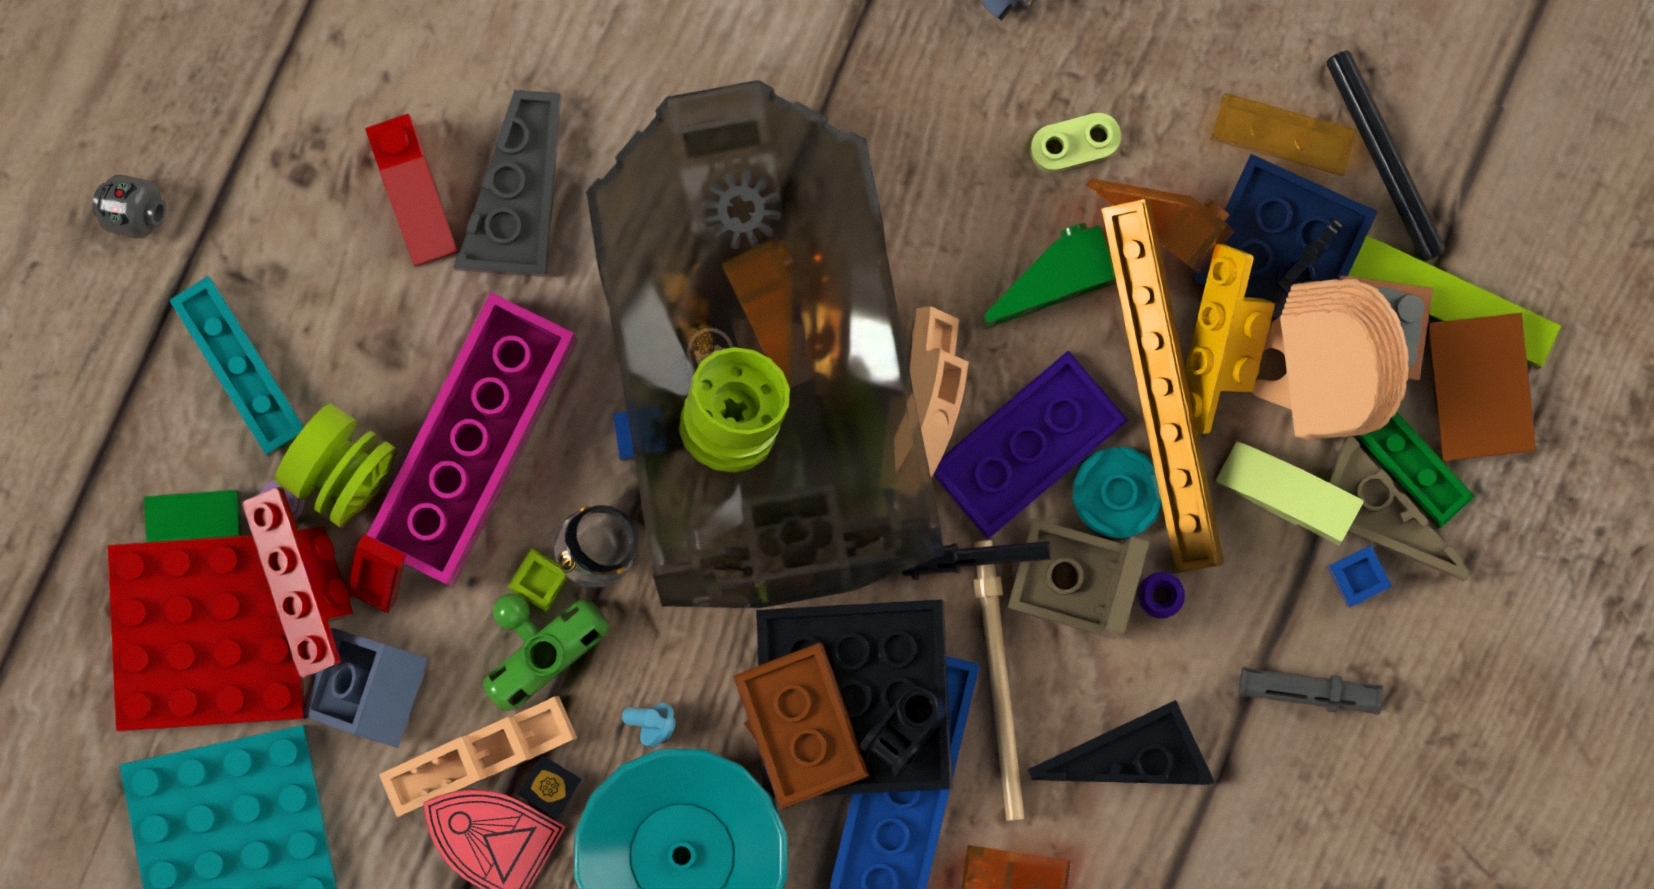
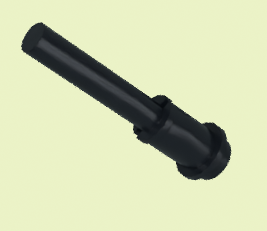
[900,541,1051,580]

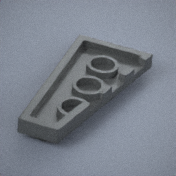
[453,90,562,277]

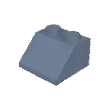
[304,627,428,748]

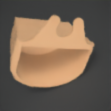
[1253,279,1409,440]

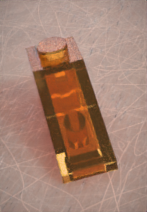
[1086,178,1235,275]
[722,240,796,387]

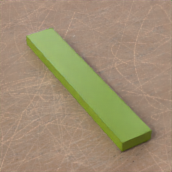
[1348,235,1561,369]

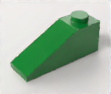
[982,223,1116,329]

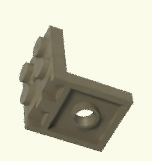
[1007,518,1150,639]

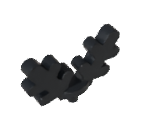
[1278,219,1343,290]

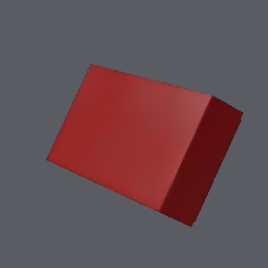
[348,534,406,613]

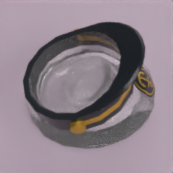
[553,505,638,588]

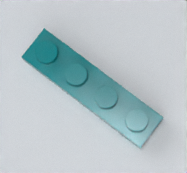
[169,276,305,457]

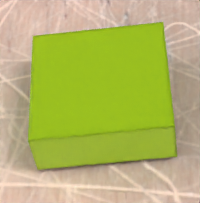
[507,548,572,613]

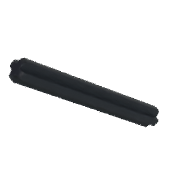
[1327,50,1445,261]

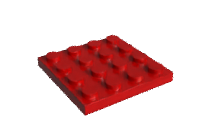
[108,535,306,732]

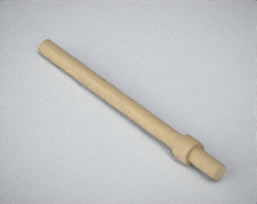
[973,540,1025,821]

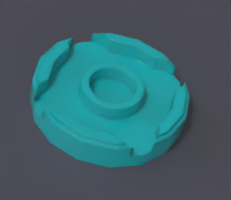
[1072,447,1162,539]

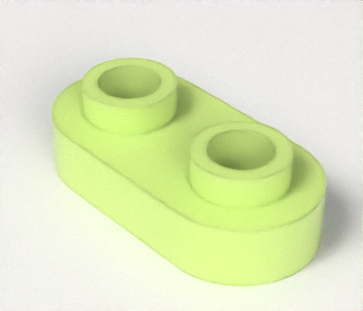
[1030,113,1121,173]

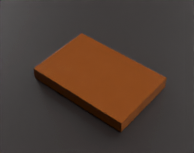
[1427,313,1537,461]
[733,643,871,809]

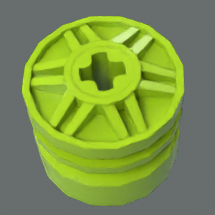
[679,347,790,473]
[274,403,398,528]

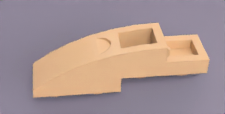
[881,306,969,500]

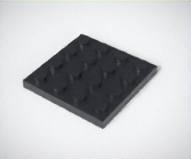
[756,599,953,798]

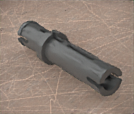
[1239,667,1383,715]

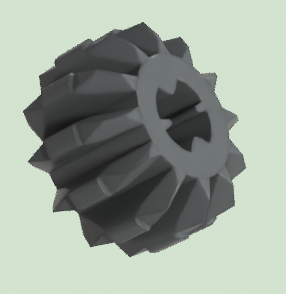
[702,170,781,249]

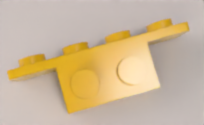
[1185,244,1275,434]

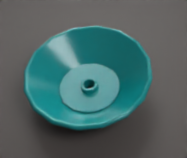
[573,749,788,889]

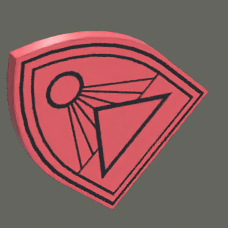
[423,789,565,889]

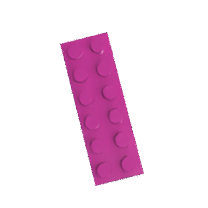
[367,292,578,588]

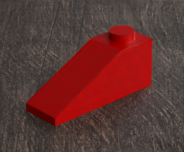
[365,113,458,267]

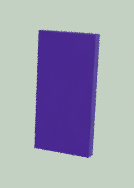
[933,350,1129,540]

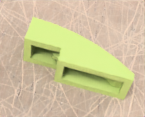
[1215,441,1364,546]

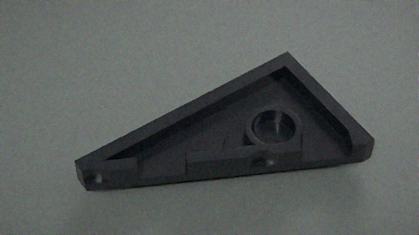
[1027,700,1215,785]

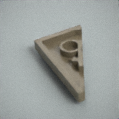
[1328,436,1471,581]

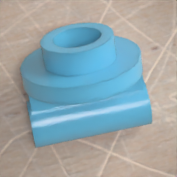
[622,703,675,748]

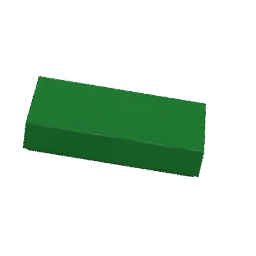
[144,490,242,542]

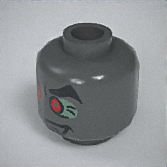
[92,175,166,238]

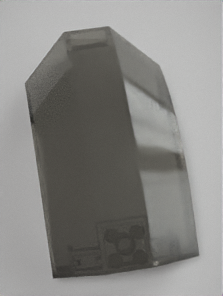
[586,80,944,608]

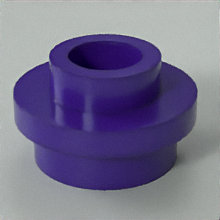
[1138,572,1185,619]

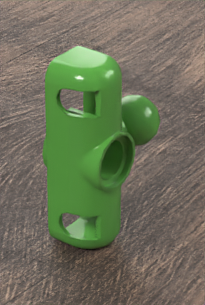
[483,593,610,711]

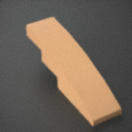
[379,696,578,817]

